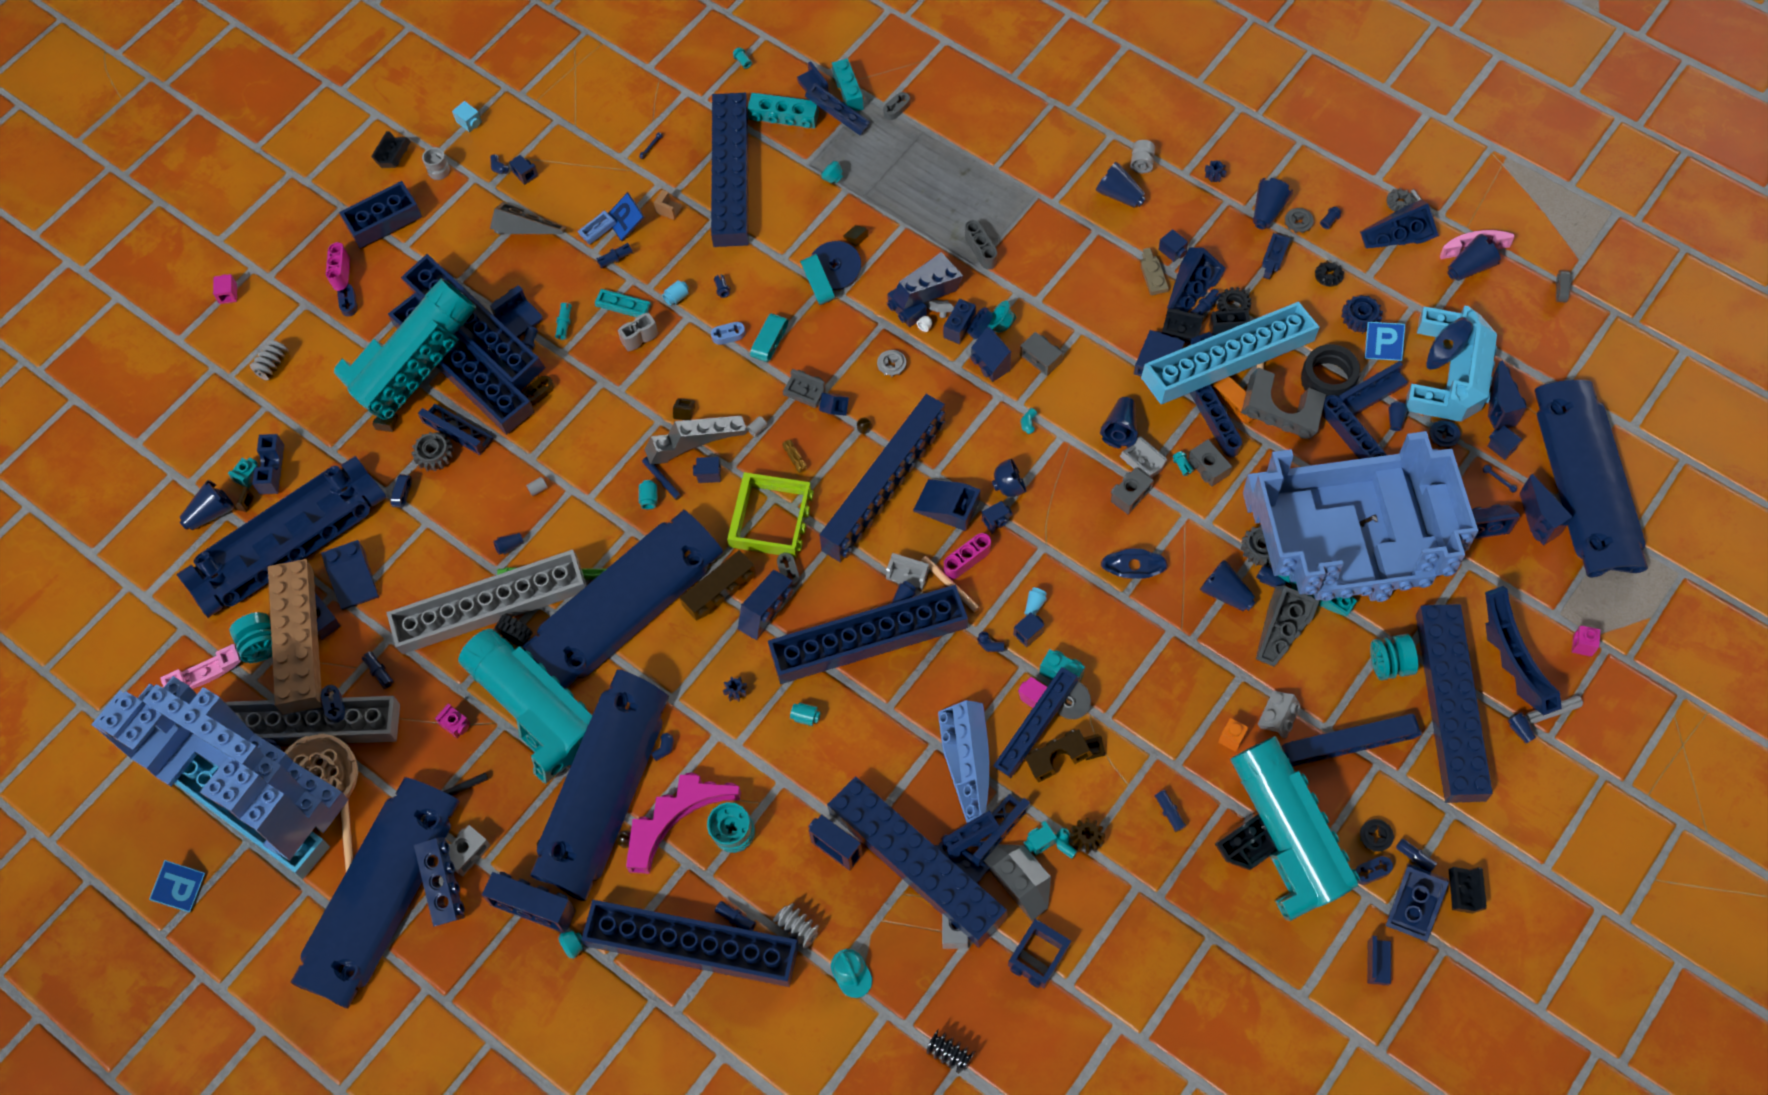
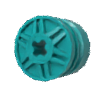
[229,612,272,663]
[1370,634,1418,681]
[707,802,755,853]

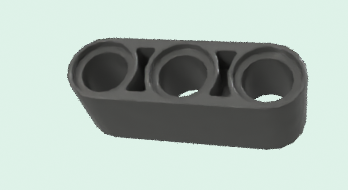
[965,220,997,269]

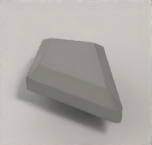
[924,300,954,318]

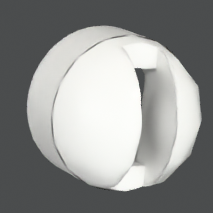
[916,316,932,332]

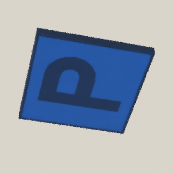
[608,192,645,242]

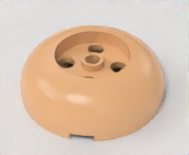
[285,734,358,798]

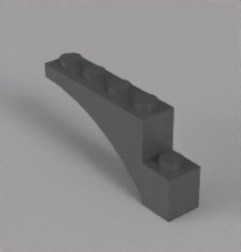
[644,416,748,464]

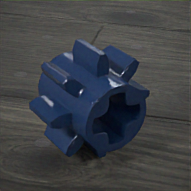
[1204,161,1226,182]
[723,677,748,702]

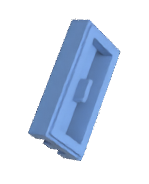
[577,210,616,245]

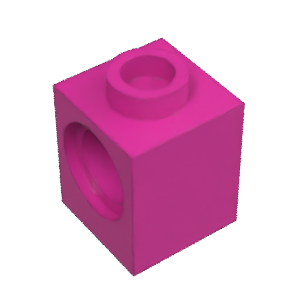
[1572,625,1601,657]

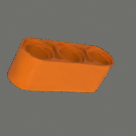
[1211,377,1253,424]

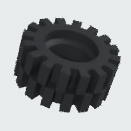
[1217,287,1251,312]
[494,614,533,646]

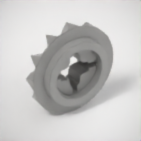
[877,350,906,377]

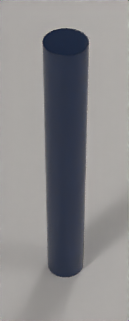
[642,457,682,500]

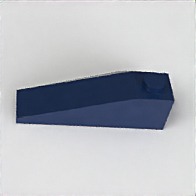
[1360,199,1439,249]
[1167,247,1226,312]

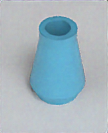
[1024,587,1047,616]

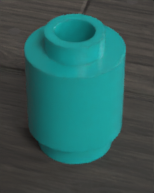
[638,480,658,509]
[790,702,821,726]

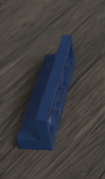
[1339,361,1408,416]
[418,403,493,455]
[960,794,1030,868]

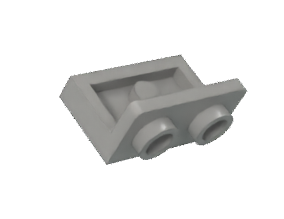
[1120,436,1167,478]
[1258,691,1301,738]

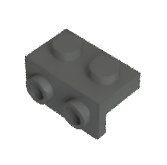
[783,369,826,408]

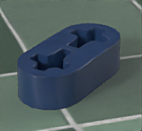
[337,284,357,316]
[967,307,993,339]
[391,474,412,508]
[321,685,345,723]
[1355,856,1393,885]

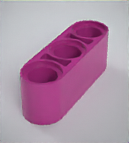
[326,242,350,291]
[944,533,991,579]

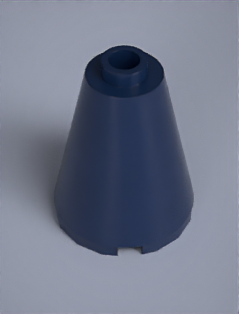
[1096,162,1146,208]
[1253,178,1293,229]
[1447,234,1501,281]
[1100,397,1138,448]
[180,480,235,530]
[1200,560,1256,611]

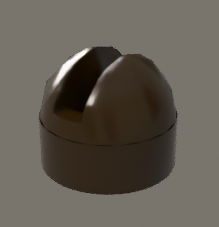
[857,417,872,434]
[617,830,631,848]

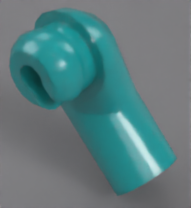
[1020,408,1037,434]
[1056,828,1078,859]

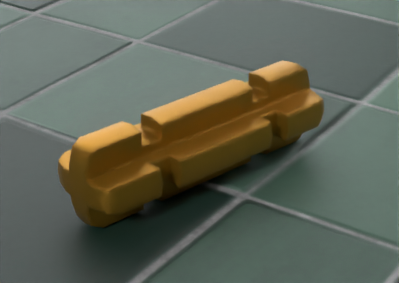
[782,440,807,473]

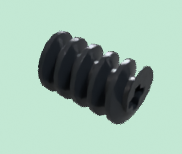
[926,1029,976,1074]

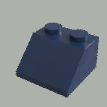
[970,326,1011,382]

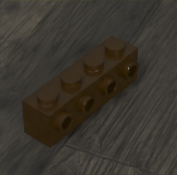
[679,550,756,621]

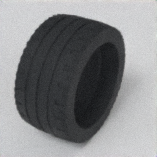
[1301,344,1360,398]

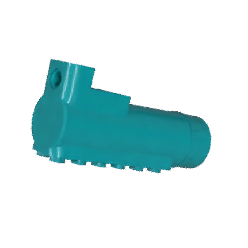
[334,278,476,420]
[458,629,593,784]
[1230,736,1360,921]

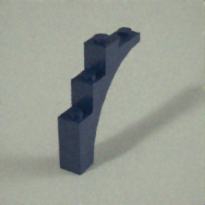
[1485,586,1562,716]

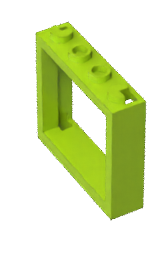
[727,472,814,558]

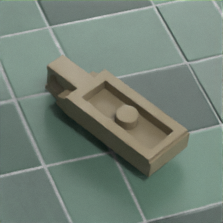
[1141,248,1169,295]

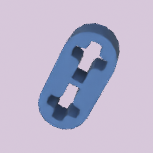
[711,322,745,345]

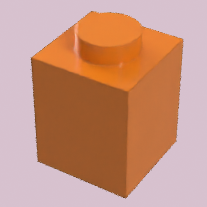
[1218,718,1249,752]

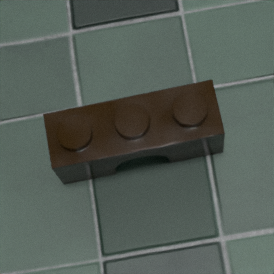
[1025,729,1092,783]

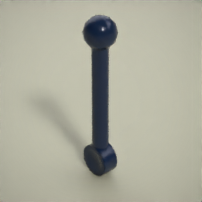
[639,132,663,159]
[1483,465,1517,493]

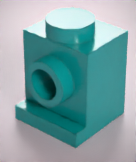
[228,457,258,489]
[1023,821,1057,856]

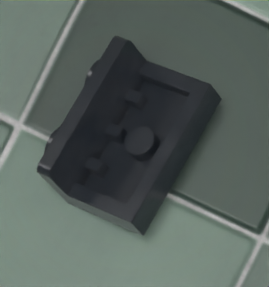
[371,131,411,168]
[1162,308,1203,342]
[1448,867,1487,914]

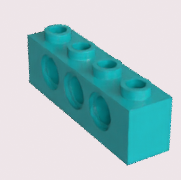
[747,93,819,128]

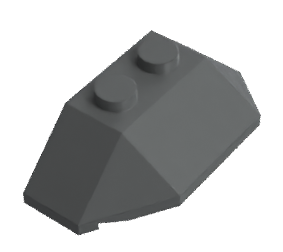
[983,844,1051,921]

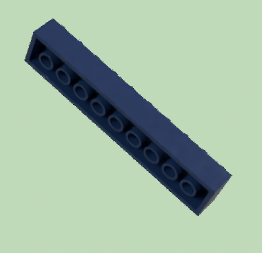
[711,92,749,247]
[401,254,546,391]
[388,292,534,435]
[819,394,946,563]
[768,584,968,684]
[1416,604,1493,803]
[827,776,1008,948]
[581,900,799,987]

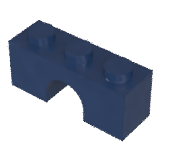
[252,434,284,494]

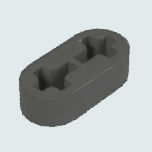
[883,92,910,120]
[1556,270,1570,303]
[777,553,800,588]

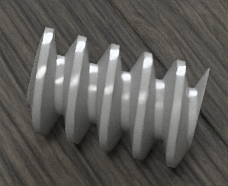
[250,340,289,381]
[773,903,819,949]

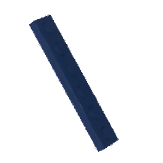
[993,667,1080,778]

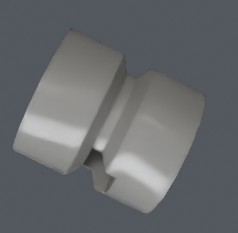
[1130,140,1155,173]
[422,147,450,180]

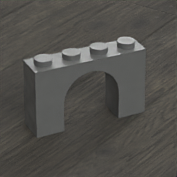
[1241,368,1326,440]

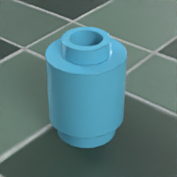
[662,280,689,306]

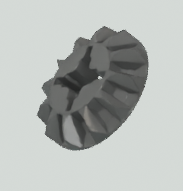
[1386,188,1416,212]
[1285,208,1313,234]

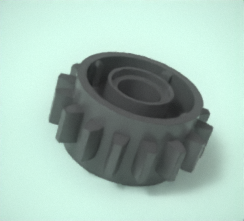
[411,432,454,471]
[1241,525,1271,566]

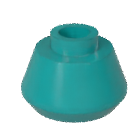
[821,161,843,183]
[558,931,584,959]

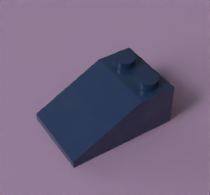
[1519,474,1572,546]
[321,540,379,610]
[1386,863,1449,942]

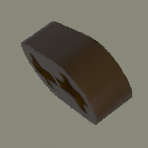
[522,376,554,405]

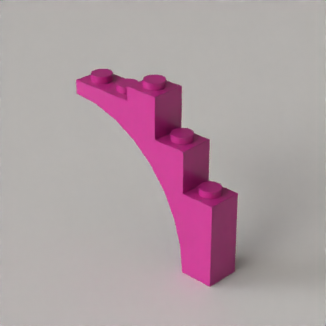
[626,773,741,874]

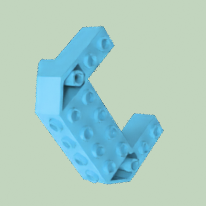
[1405,306,1497,422]

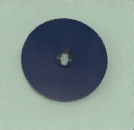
[811,241,861,290]

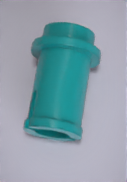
[733,47,752,69]
[1173,451,1194,476]

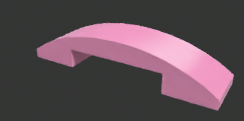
[1440,230,1514,259]
[160,644,241,689]

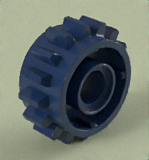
[1341,295,1383,333]

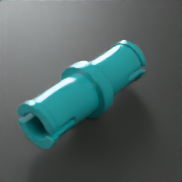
[555,303,572,340]

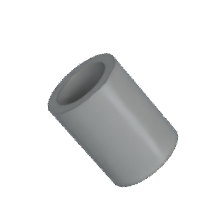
[747,416,768,437]
[526,477,548,496]

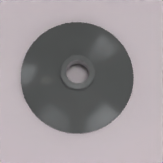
[1057,682,1091,719]

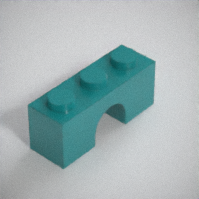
[832,58,864,112]

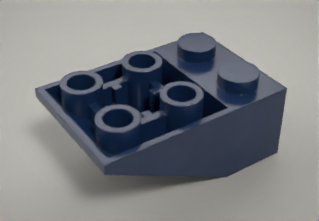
[1488,360,1526,431]
[913,479,981,531]

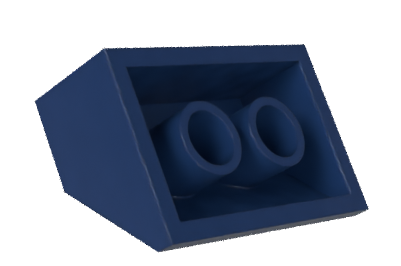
[1472,504,1520,539]

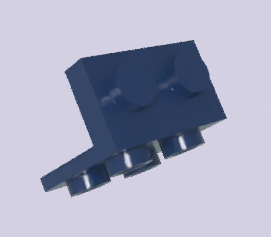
[490,285,543,338]

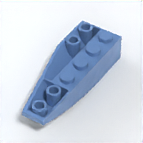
[938,700,989,824]

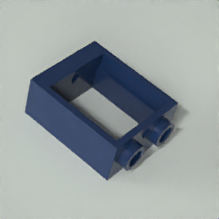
[809,814,863,871]
[1008,919,1071,989]

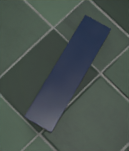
[805,83,870,136]

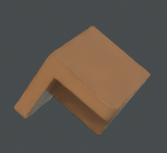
[654,190,682,220]

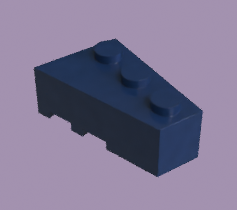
[738,570,793,640]

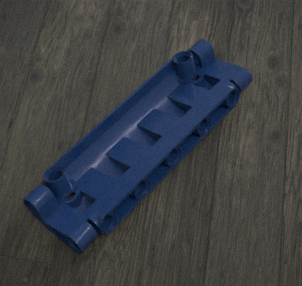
[1534,380,1648,578]
[177,456,387,618]
[522,509,724,689]
[530,670,669,901]
[290,777,460,1009]

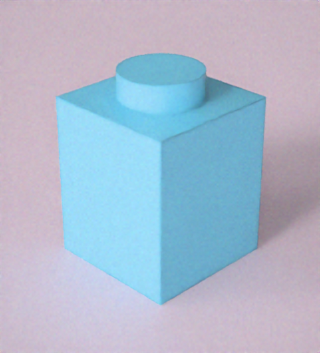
[452,101,482,133]

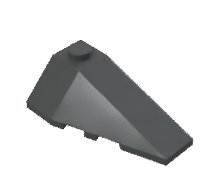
[490,202,566,235]
[1256,586,1319,667]

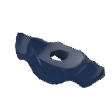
[1426,317,1473,370]
[1101,548,1168,579]

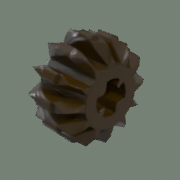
[1070,818,1105,854]

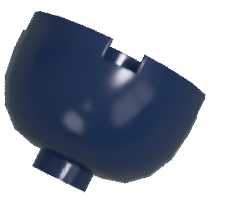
[992,459,1026,497]

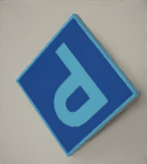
[1364,322,1405,361]
[149,860,205,913]

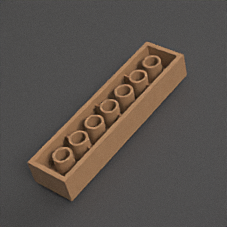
[268,559,323,715]

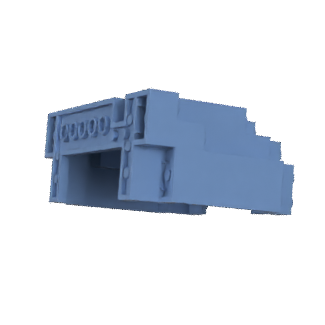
[1243,431,1478,602]
[91,676,349,861]

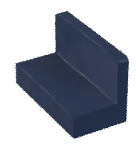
[797,61,829,92]
[1367,935,1391,986]

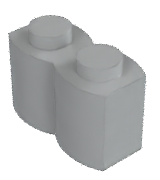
[618,313,658,351]

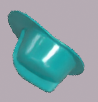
[988,300,1016,333]
[831,949,872,998]

